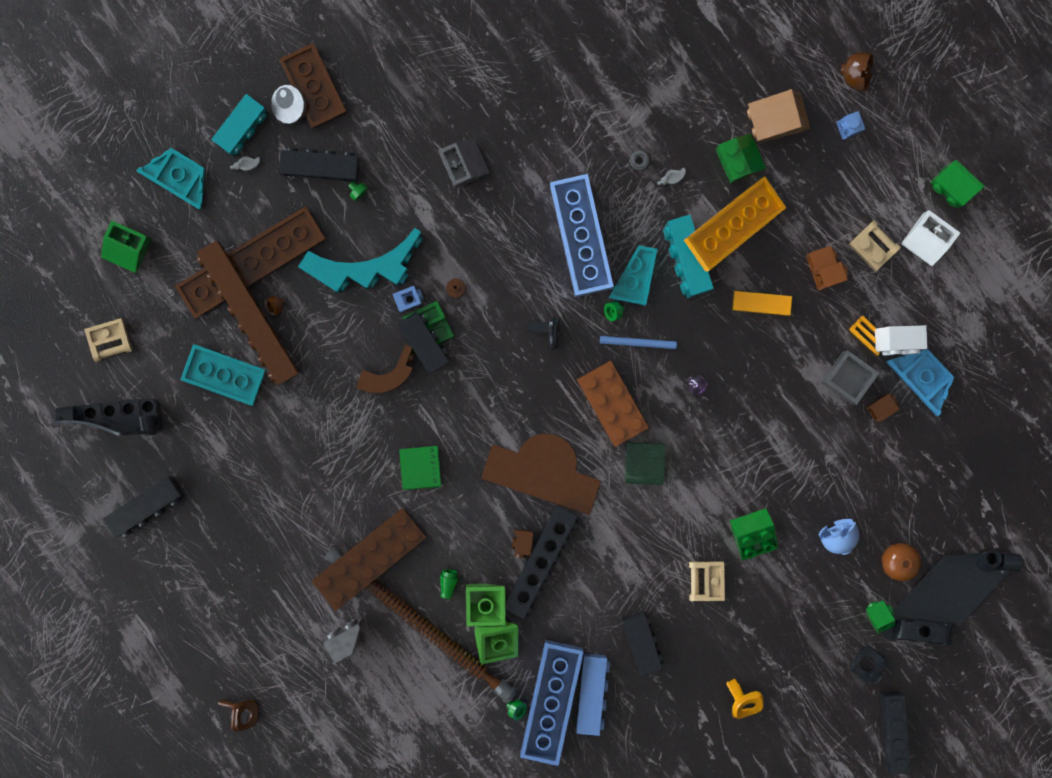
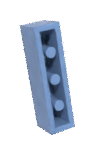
[576,653,610,736]

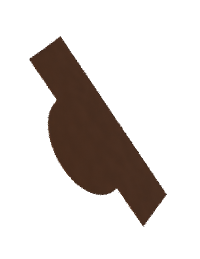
[481,434,601,515]

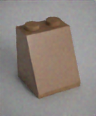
[747,89,810,142]

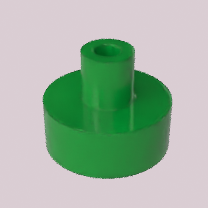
[348,181,368,202]
[604,301,624,321]
[506,700,527,721]

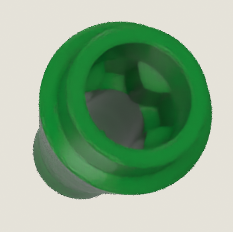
[440,569,459,599]

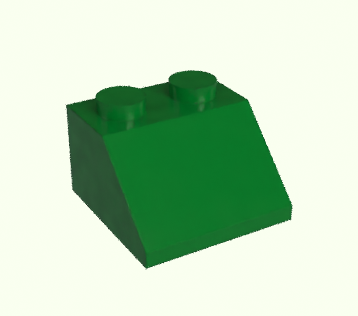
[716,134,766,184]
[930,160,984,208]

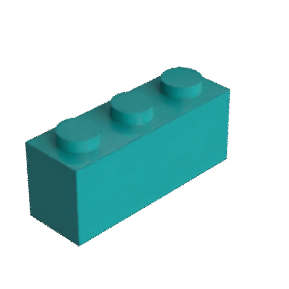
[211,94,268,156]

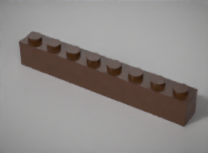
[196,240,299,385]

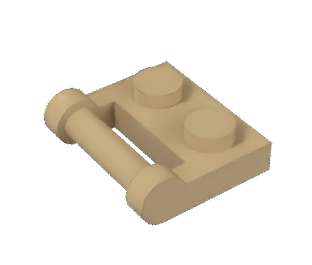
[848,220,901,271]
[84,318,133,362]
[689,561,725,601]

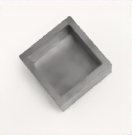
[821,350,879,405]

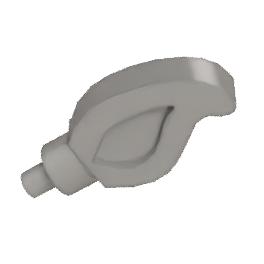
[230,156,260,171]
[657,168,686,186]

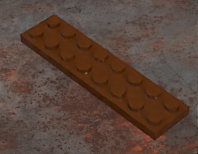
[175,206,326,319]

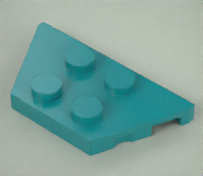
[137,148,205,210]

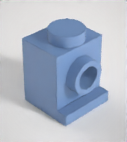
[836,111,865,140]
[393,286,424,313]

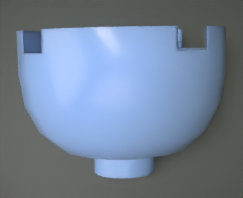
[819,519,860,555]

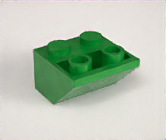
[101,220,152,273]
[730,508,778,561]

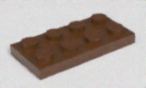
[279,43,347,129]

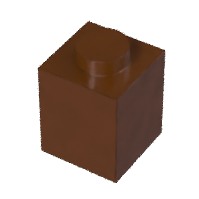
[866,393,900,422]

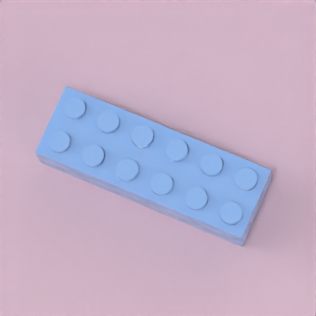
[550,174,614,297]

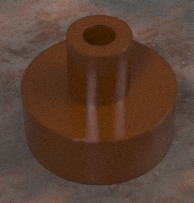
[446,278,465,298]
[264,296,285,316]

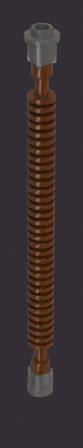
[325,545,516,702]

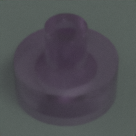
[687,375,708,396]

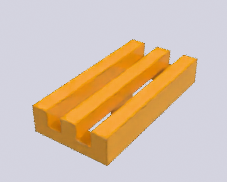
[849,316,880,356]

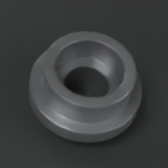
[630,151,649,170]

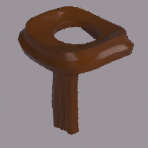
[218,699,258,732]

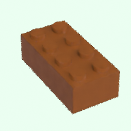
[577,361,649,447]

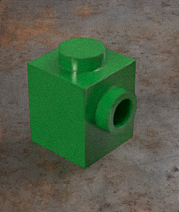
[866,601,895,634]

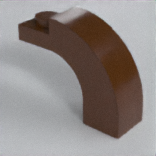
[356,345,415,393]

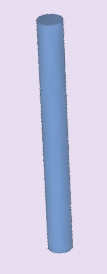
[600,336,677,349]

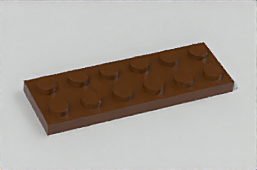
[311,508,426,612]

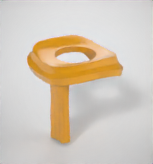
[726,679,764,719]

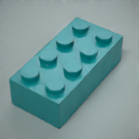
[663,215,714,299]

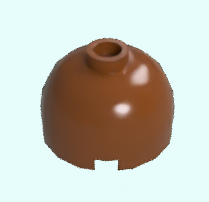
[881,543,922,581]

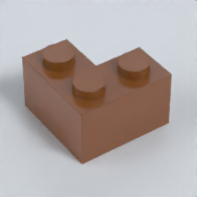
[806,246,848,291]

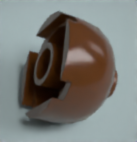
[841,52,874,91]

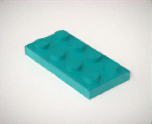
[180,344,266,406]

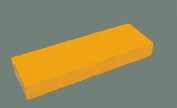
[732,291,792,316]

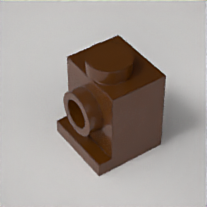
[512,529,533,558]

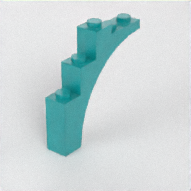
[298,228,423,293]

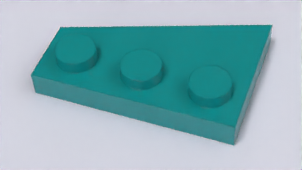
[609,245,657,306]

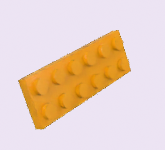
[684,177,786,272]

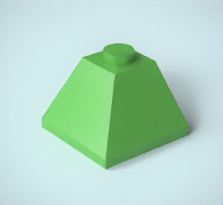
[466,583,505,626]
[475,621,518,664]

